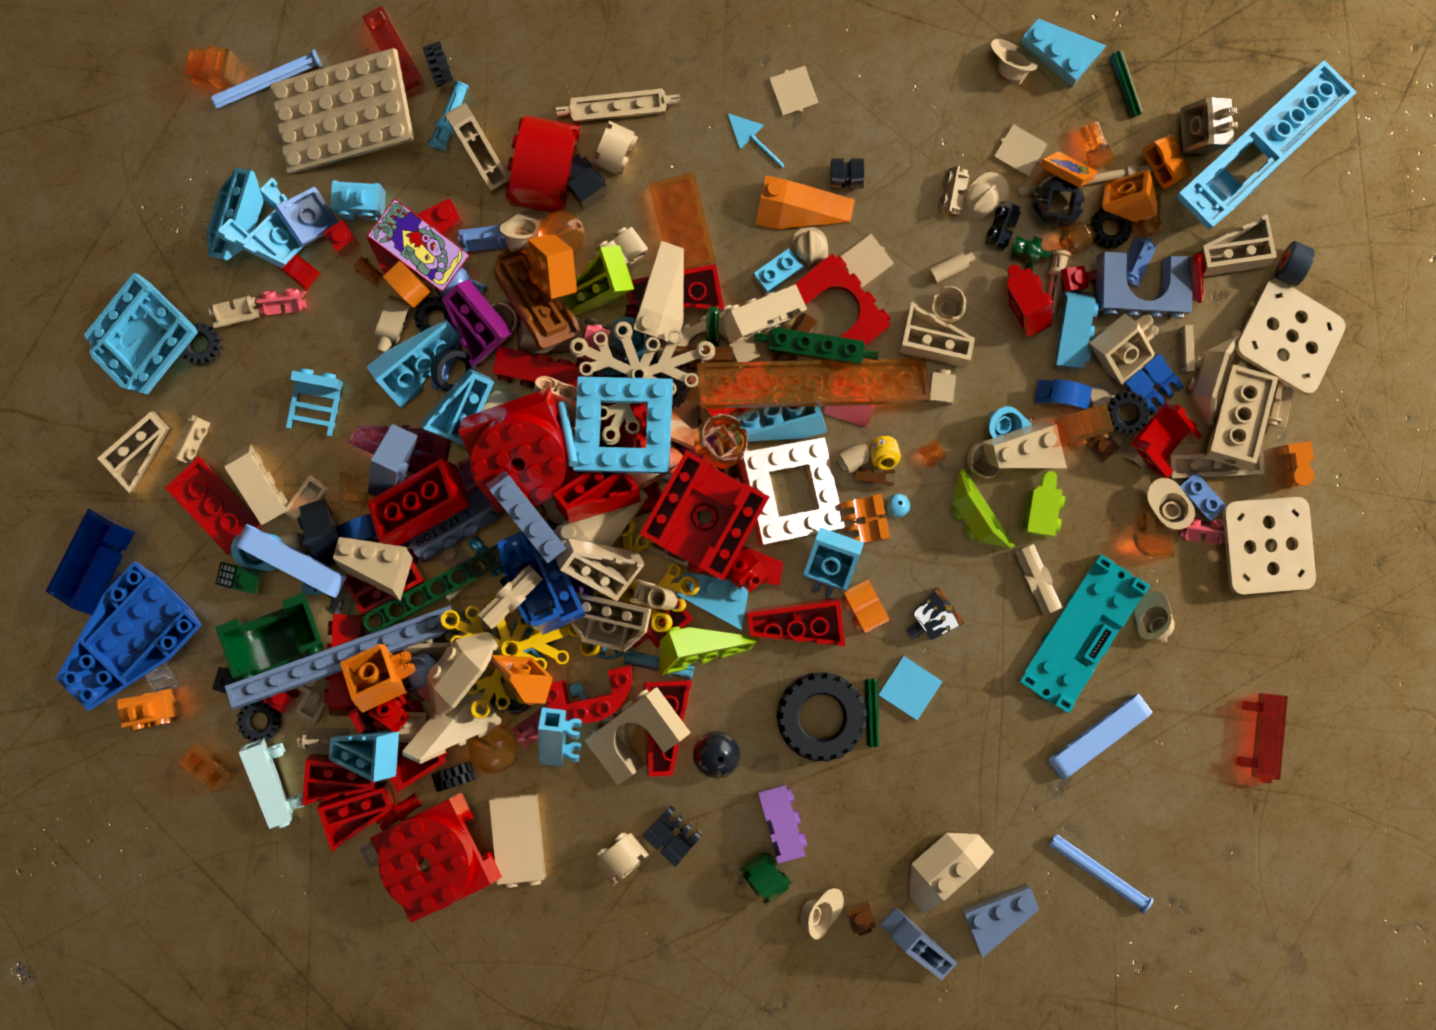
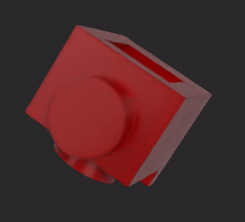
[264,689,301,714]

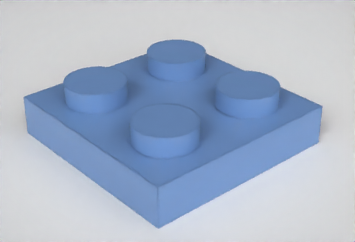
[275,187,339,247]

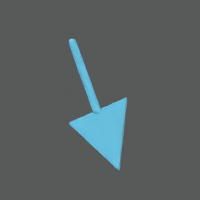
[728,114,784,168]

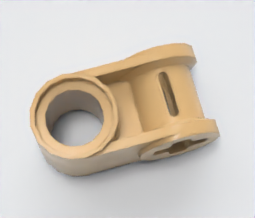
[630,579,678,610]

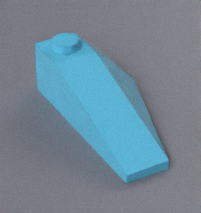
[367,319,460,408]
[728,381,827,442]

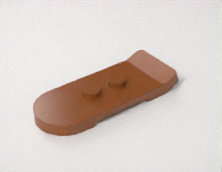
[494,249,581,350]

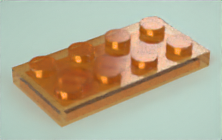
[649,172,716,270]

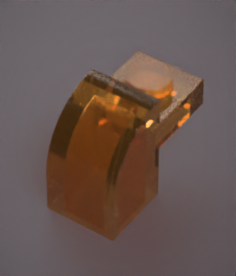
[1133,511,1175,558]

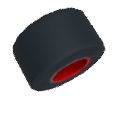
[1275,241,1315,287]

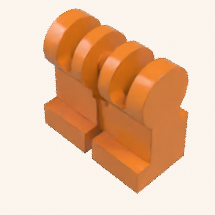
[1277,441,1315,487]
[840,493,890,543]

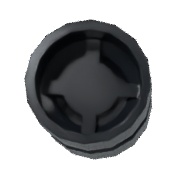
[830,158,864,188]

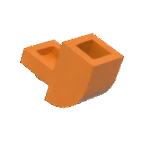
[383,261,432,307]

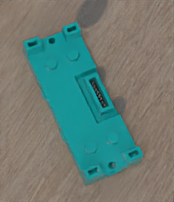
[1017,554,1150,713]

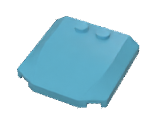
[84,273,198,394]

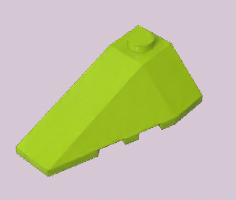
[659,627,759,675]

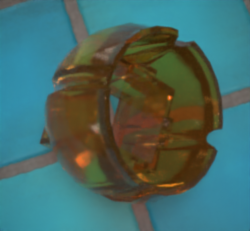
[694,414,749,469]

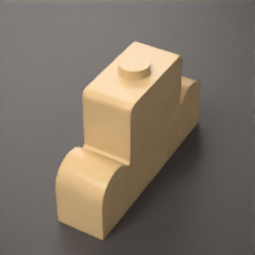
[445,102,510,191]

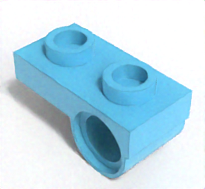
[752,248,803,294]

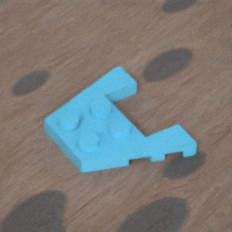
[215,178,305,268]

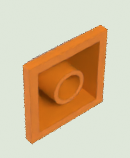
[1102,169,1158,222]
[491,655,553,705]

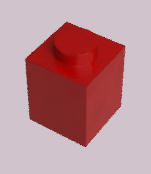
[323,220,360,256]

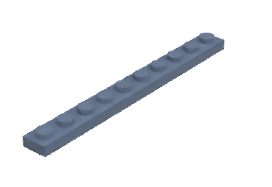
[225,606,457,710]

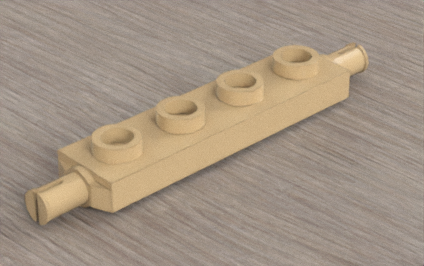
[556,88,680,123]

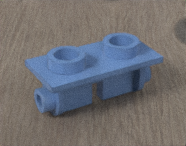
[458,225,507,252]
[1126,236,1157,287]
[1180,472,1225,522]

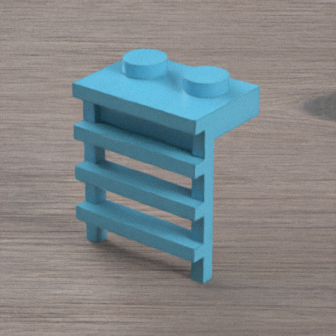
[286,368,343,436]

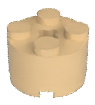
[591,121,638,175]
[595,832,649,885]

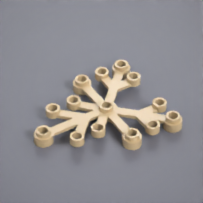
[569,322,715,446]

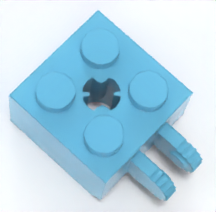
[330,181,386,222]
[803,527,864,598]

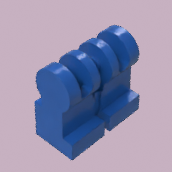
[1122,353,1184,415]

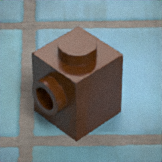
[845,901,876,936]

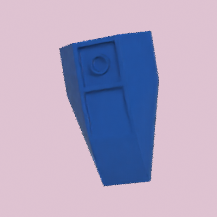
[55,561,202,711]

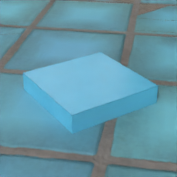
[878,656,943,720]

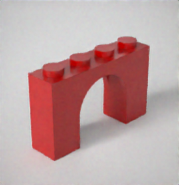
[794,253,891,346]

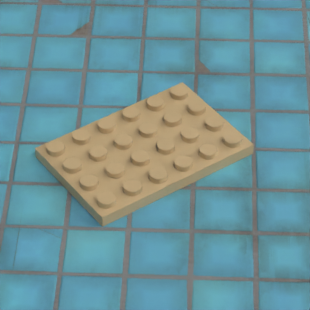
[270,48,414,174]

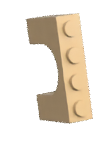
[653,305,760,391]
[585,687,690,785]

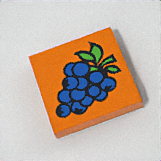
[1040,151,1098,187]

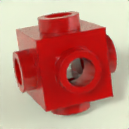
[729,549,770,593]
[369,698,410,732]

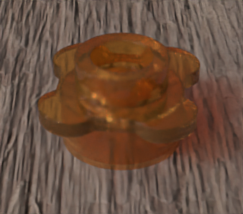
[919,440,947,467]

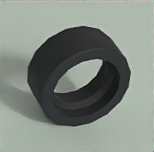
[430,348,477,392]

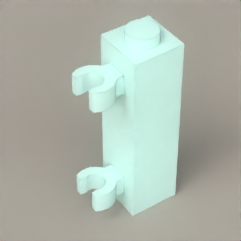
[239,738,303,829]

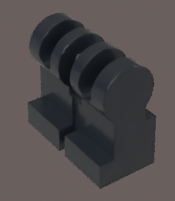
[642,805,703,867]

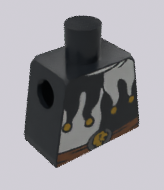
[906,587,965,641]

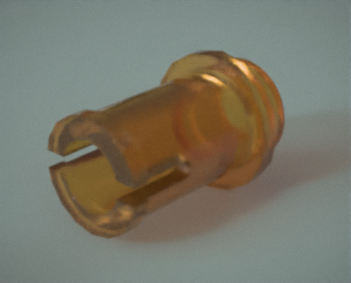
[353,257,384,285]

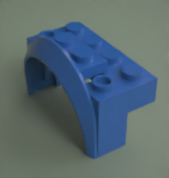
[498,531,586,635]

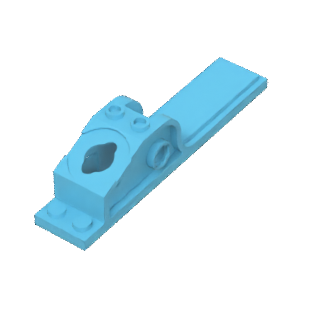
[1176,60,1357,230]

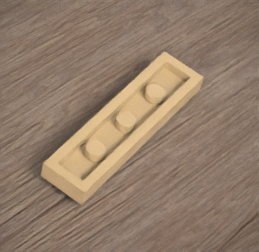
[1169,451,1265,479]

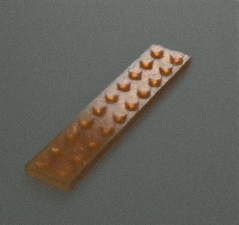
[696,358,931,409]

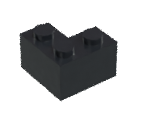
[567,153,607,211]
[297,498,339,566]

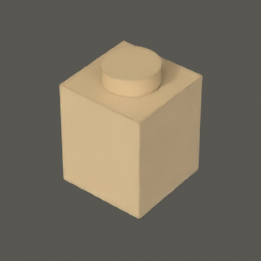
[928,369,956,405]

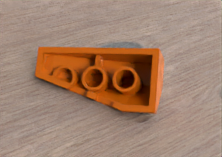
[755,175,855,230]

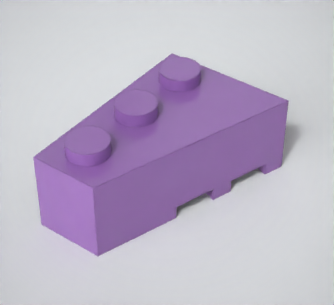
[758,784,807,864]

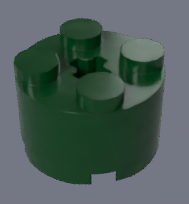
[738,851,792,906]

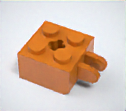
[526,234,577,299]
[340,644,416,713]
[117,689,180,731]

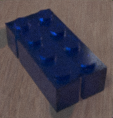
[46,508,135,615]

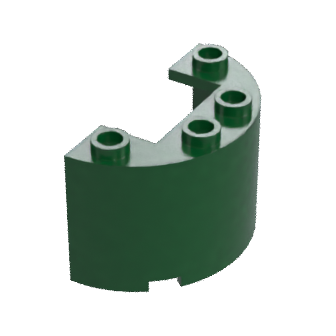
[215,592,323,681]

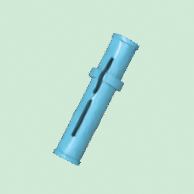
[623,649,694,680]

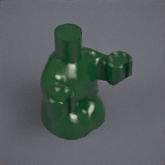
[1010,236,1051,272]

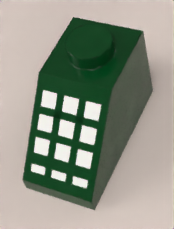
[215,562,266,594]

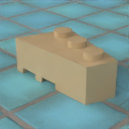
[899,301,975,368]

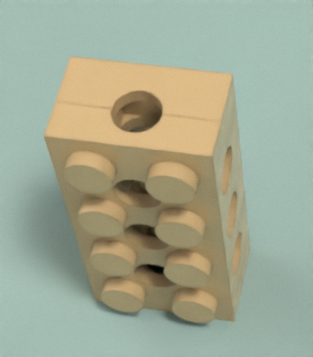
[1205,364,1278,471]

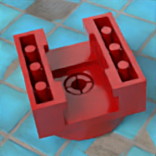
[458,387,584,514]
[640,450,770,581]
[370,792,502,923]

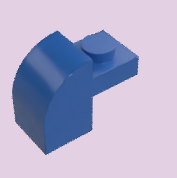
[1035,379,1092,410]
[336,514,377,541]

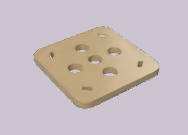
[1236,279,1346,395]
[1223,497,1316,595]

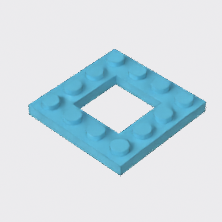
[573,377,673,474]

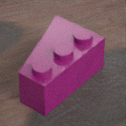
[442,280,513,367]

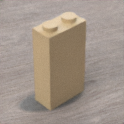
[489,794,546,888]

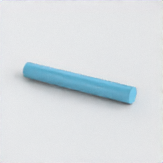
[557,402,578,466]

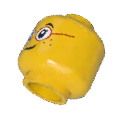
[869,436,901,470]

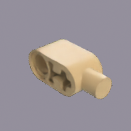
[375,295,412,352]

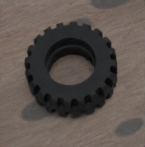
[777,672,867,762]

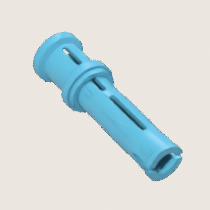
[427,81,469,151]

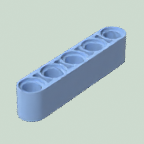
[235,524,347,598]
[1048,693,1153,780]

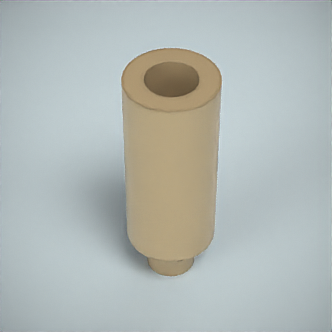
[929,252,975,284]

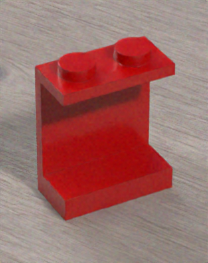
[1130,402,1202,478]

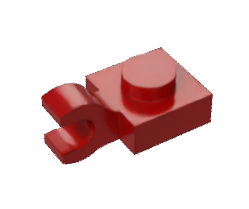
[1061,265,1097,292]

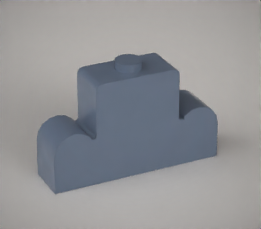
[880,907,957,980]

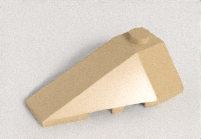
[402,688,501,764]

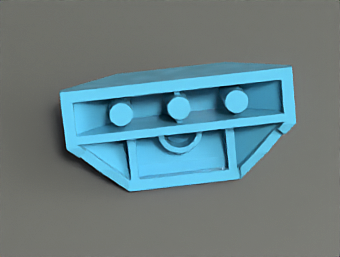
[206,168,263,260]

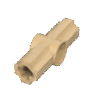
[1015,544,1062,616]
[478,565,543,629]

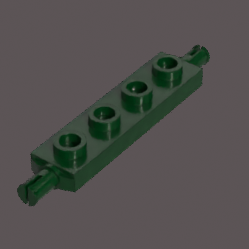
[753,327,879,365]

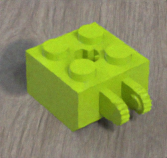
[1021,470,1065,538]

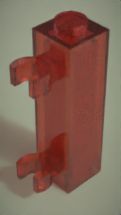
[362,6,424,93]
[1237,693,1288,784]

